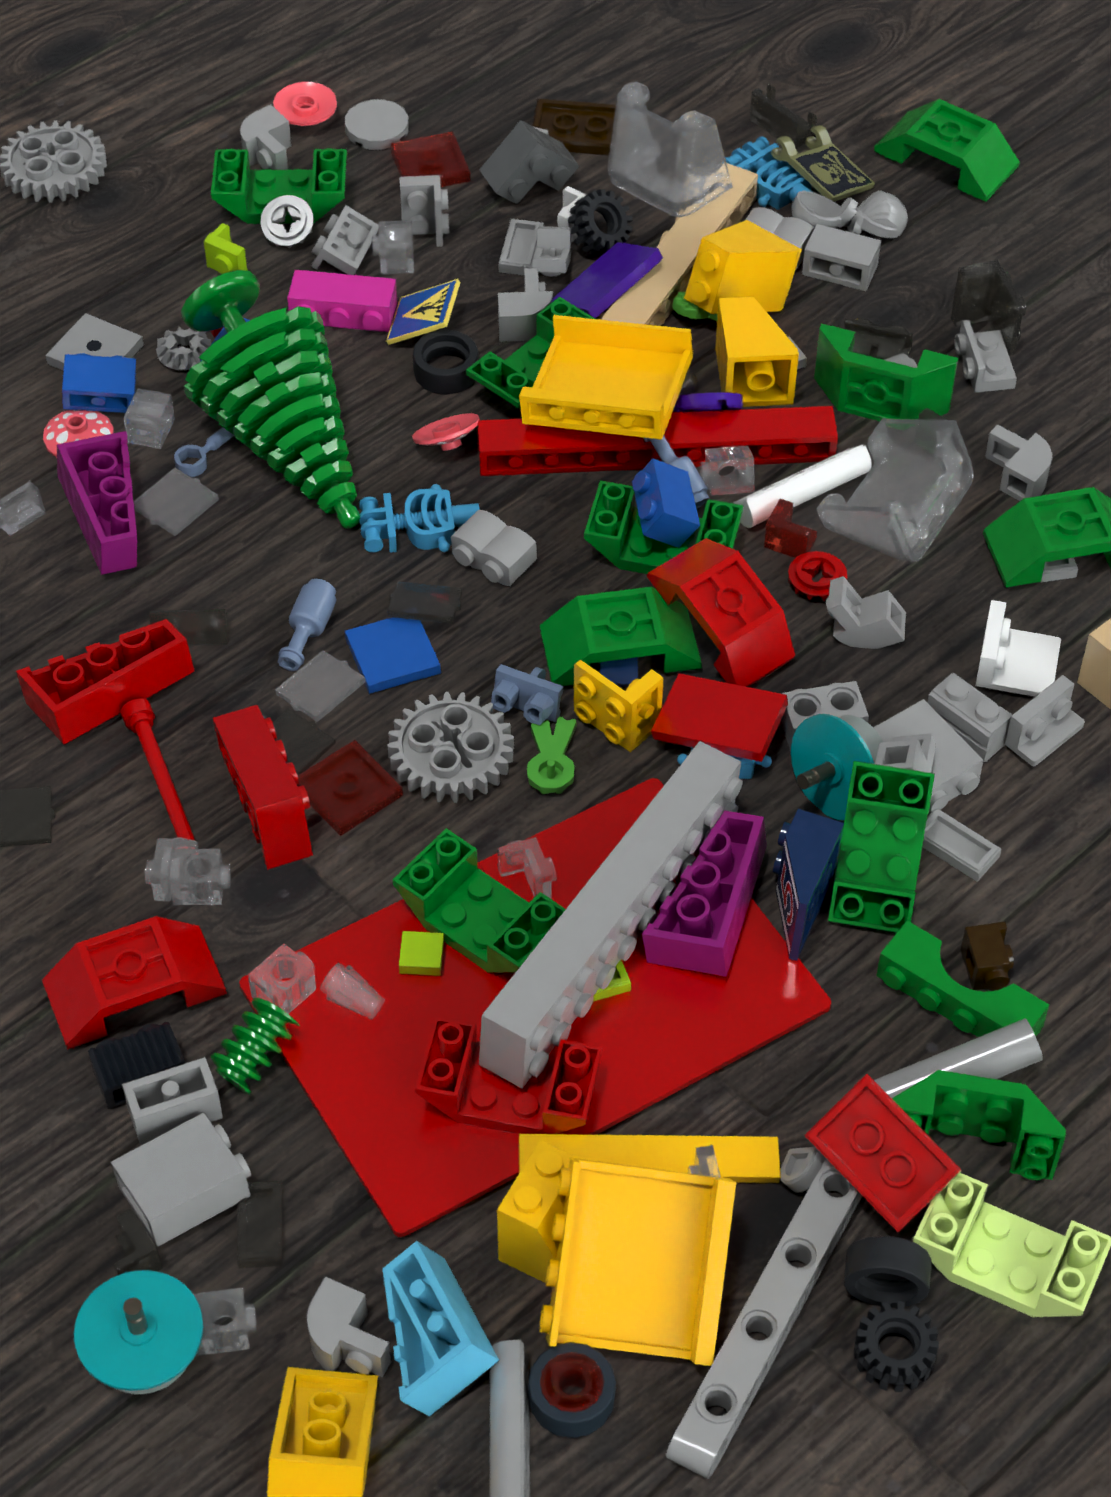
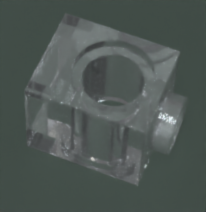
[123,388,175,449]
[700,446,755,496]
[169,849,231,905]
[248,944,316,1014]
[193,1288,257,1356]

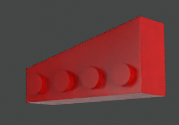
[16,619,195,744]
[213,705,313,870]

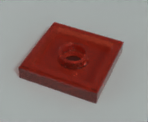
[391,132,471,187]
[297,740,403,836]

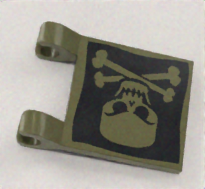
[771,125,875,202]

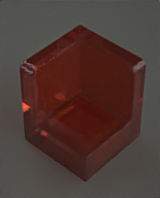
[764,498,817,558]

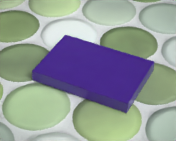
[553,242,663,319]

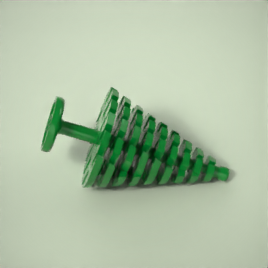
[181,270,360,529]

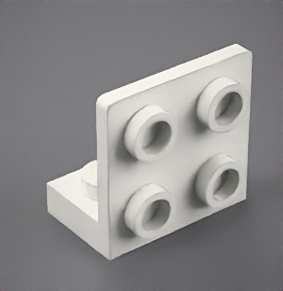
[975,600,1061,697]

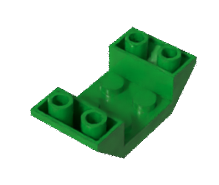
[874,99,1019,202]
[211,148,347,224]
[466,297,595,409]
[814,324,958,428]
[584,480,744,574]
[983,487,1111,588]
[540,587,702,686]
[828,761,935,932]
[392,828,566,973]
[892,1070,1066,1180]

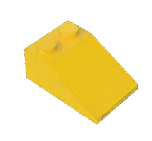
[267,1367,378,1497]

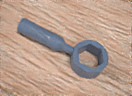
[174,427,234,477]

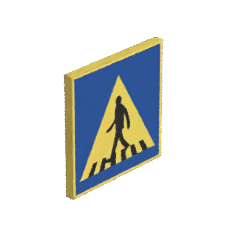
[386,279,460,345]

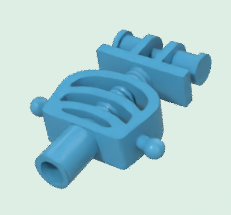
[721,136,812,209]
[359,484,480,552]

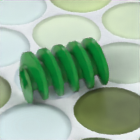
[211,998,300,1095]

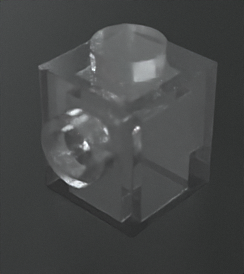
[372,220,414,274]

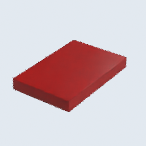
[651,673,788,762]
[804,1074,962,1232]

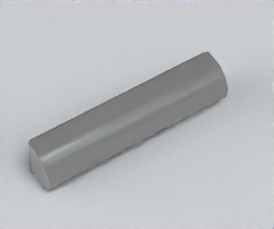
[875,1018,1043,1098]
[490,1339,530,1497]

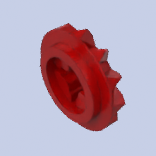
[788,551,848,601]

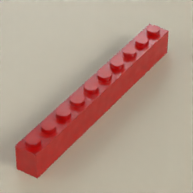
[478,406,838,476]

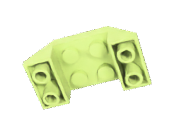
[913,1173,1111,1317]

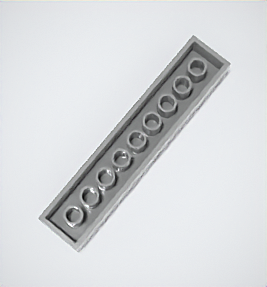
[479,741,743,1088]

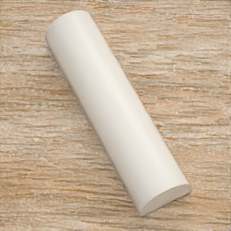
[733,445,872,528]

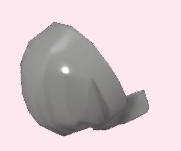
[791,190,858,229]
[844,191,908,238]

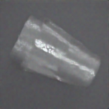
[320,963,385,1020]

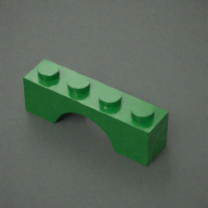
[876,921,1049,1037]

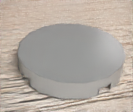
[345,100,409,150]

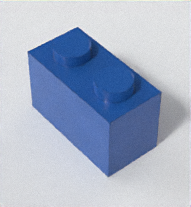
[62,353,136,413]
[632,458,700,548]

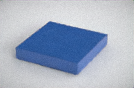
[345,611,441,694]

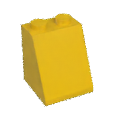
[684,220,802,314]
[715,297,799,407]
[497,1139,580,1283]

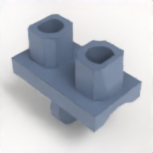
[491,664,564,725]

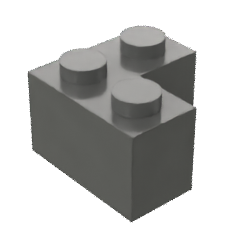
[479,120,580,204]

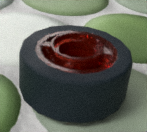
[528,1342,616,1438]

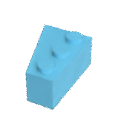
[382,1241,499,1417]

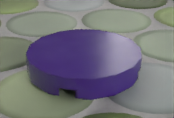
[673,392,743,412]

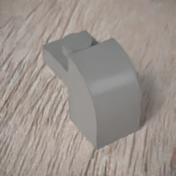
[240,104,291,170]
[498,268,553,342]
[985,424,1052,501]
[826,576,906,649]
[875,733,936,792]
[307,1277,391,1377]

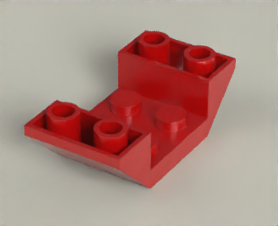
[647,538,795,687]
[42,916,227,1050]
[415,1016,602,1134]

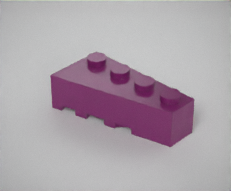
[57,431,137,575]
[642,810,767,977]

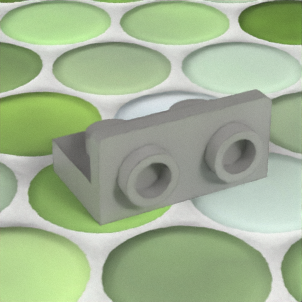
[400,175,449,247]
[311,205,380,275]
[955,320,1017,393]
[1005,675,1085,766]

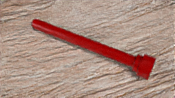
[121,698,197,855]

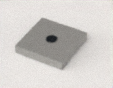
[46,313,144,371]

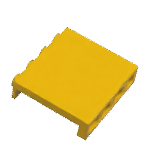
[519,315,693,440]
[539,1158,736,1366]

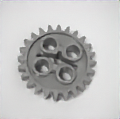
[0,120,107,203]
[387,692,514,803]

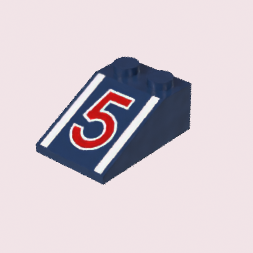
[773,809,844,961]

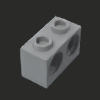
[780,681,869,752]

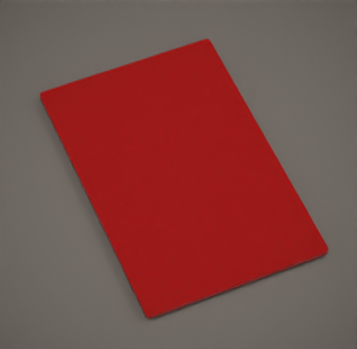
[239,778,831,1237]

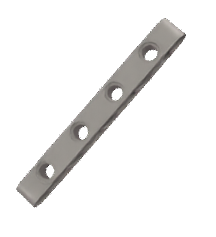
[666,1158,862,1479]

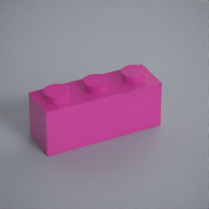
[287,270,397,332]

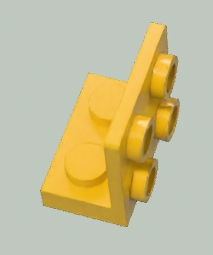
[574,660,663,753]

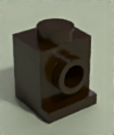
[960,922,1014,990]

